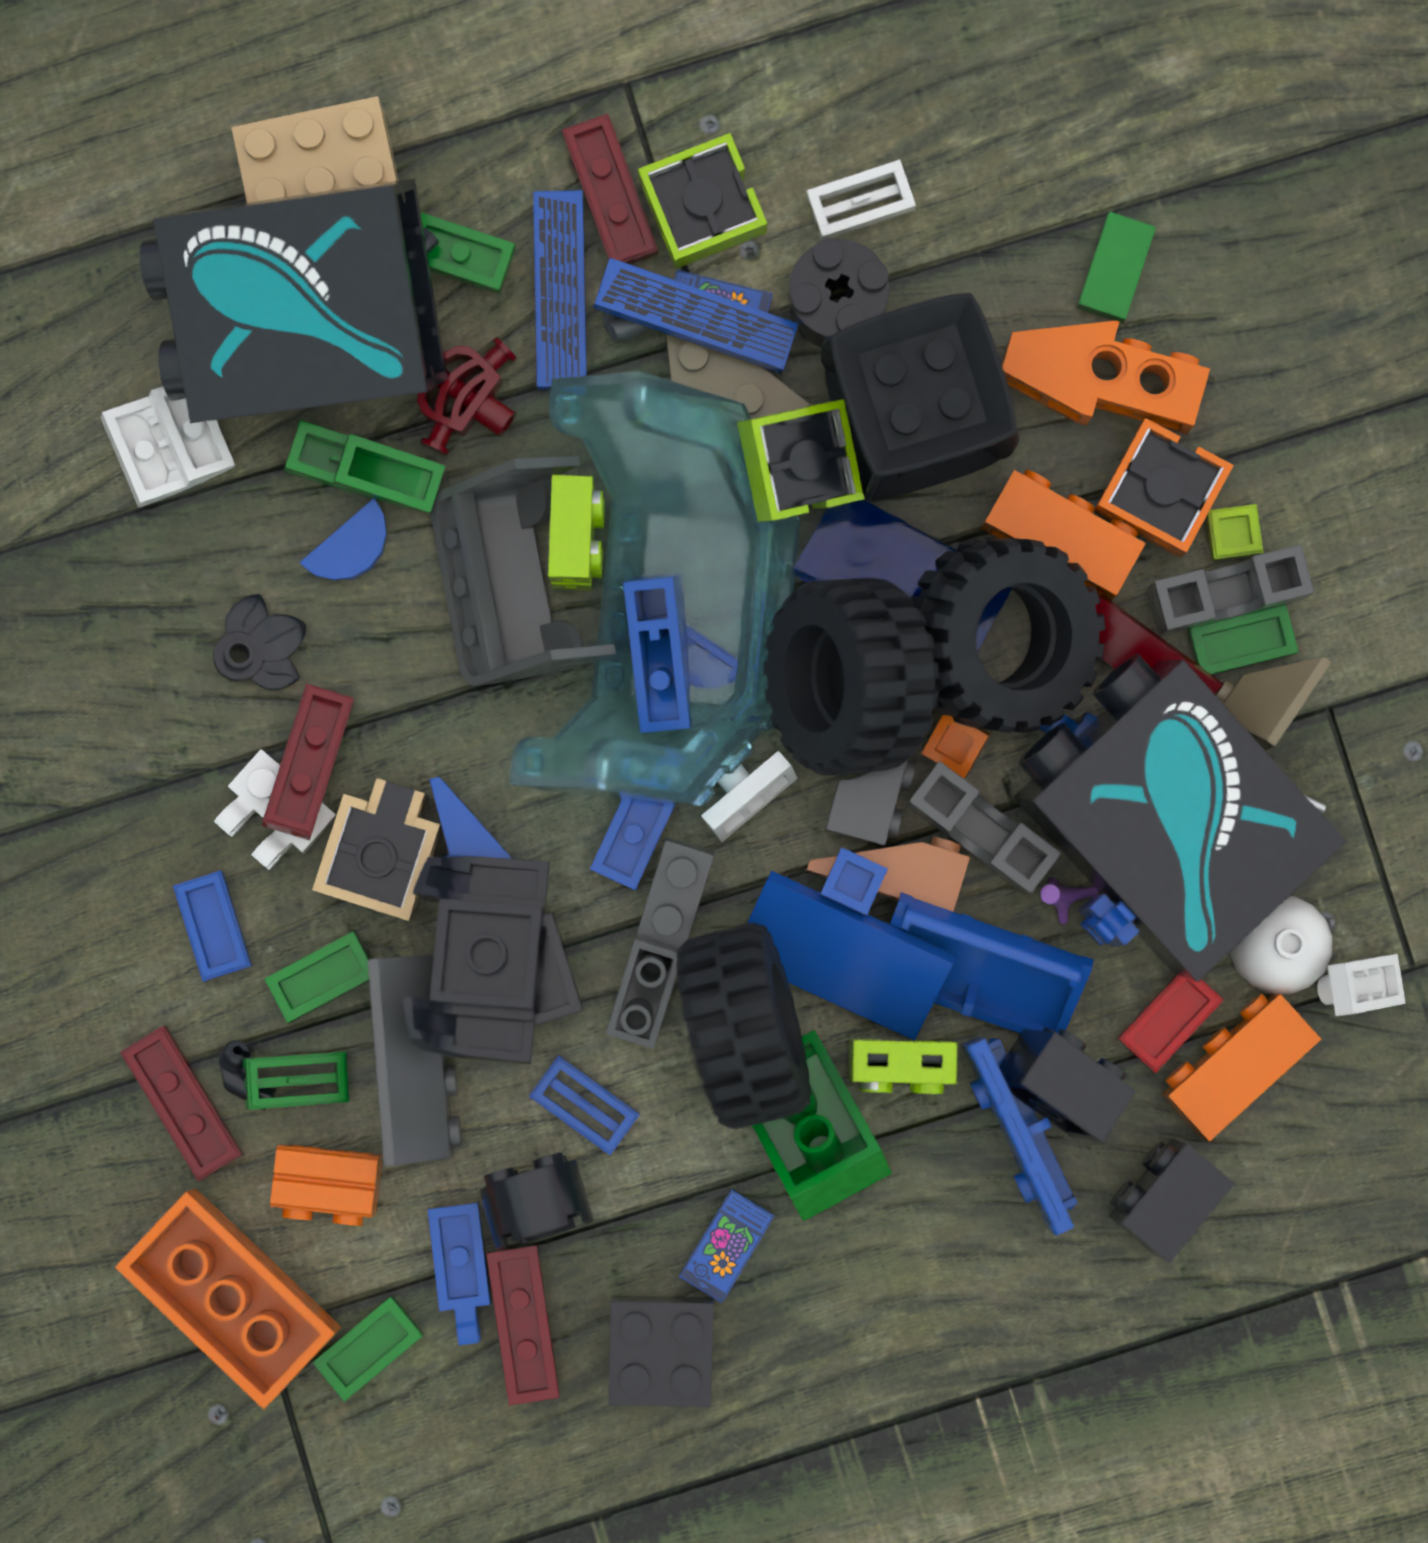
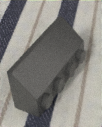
[368,955,462,1166]

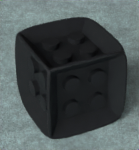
[821,293,1019,501]

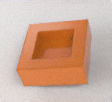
[921,715,992,779]

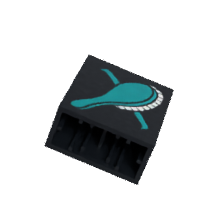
[140,178,448,423]
[1014,654,1346,982]

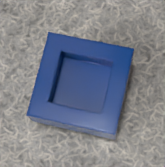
[820,848,888,916]

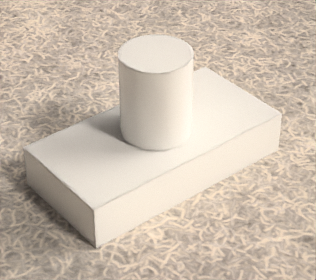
[701,751,798,842]
[1317,954,1406,1016]

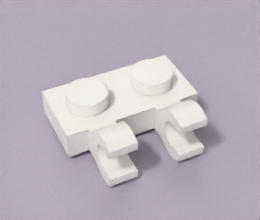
[214,749,336,870]

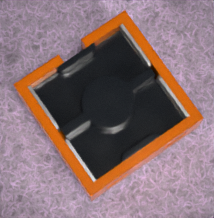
[1094,418,1234,558]

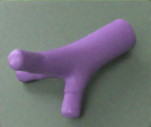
[1040,877,1098,924]

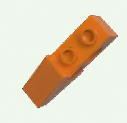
[1001,321,1210,435]

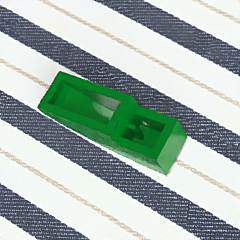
[283,420,446,514]

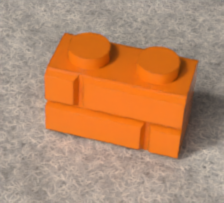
[270,1144,383,1226]

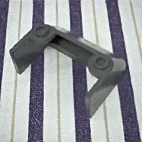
[431,456,616,686]

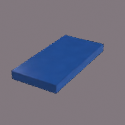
[747,870,956,1041]

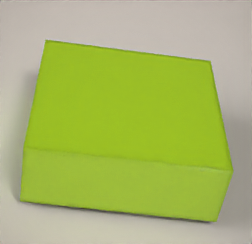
[1205,504,1264,562]

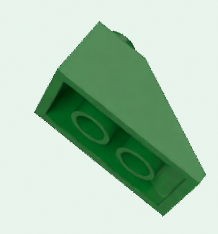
[752,1030,892,1222]

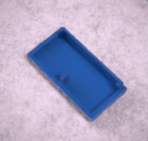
[889,892,1094,1033]
[961,1036,1078,1236]

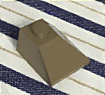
[1215,656,1332,751]

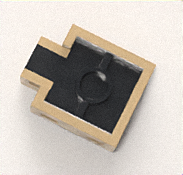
[312,778,442,922]

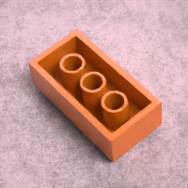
[115,1188,342,1410]

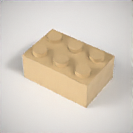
[231,96,399,203]

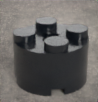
[788,238,890,348]
[479,1152,594,1250]

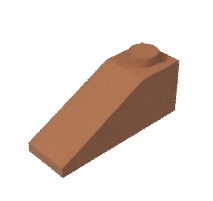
[806,837,970,912]

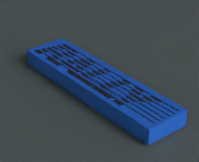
[533,190,587,390]
[593,258,798,373]

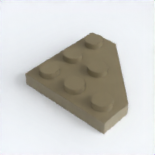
[666,335,810,485]

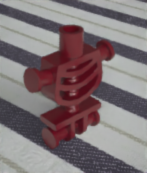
[417,327,517,456]

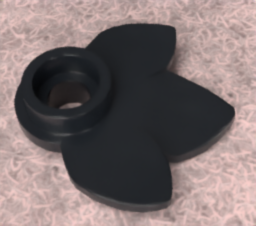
[213,594,307,690]

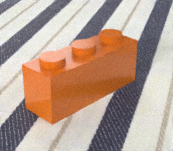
[981,470,1146,601]
[1161,993,1321,1142]

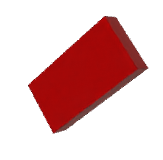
[1117,974,1224,1073]

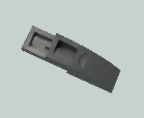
[606,837,715,1049]

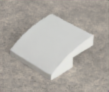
[100,386,235,508]

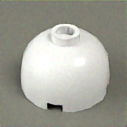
[1229,896,1332,994]

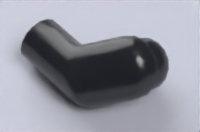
[219,1040,277,1111]

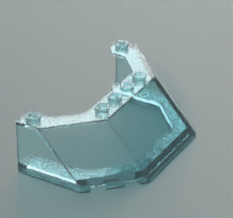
[509,371,800,806]

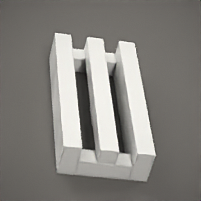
[806,160,916,240]

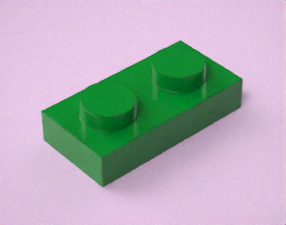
[421,212,516,294]

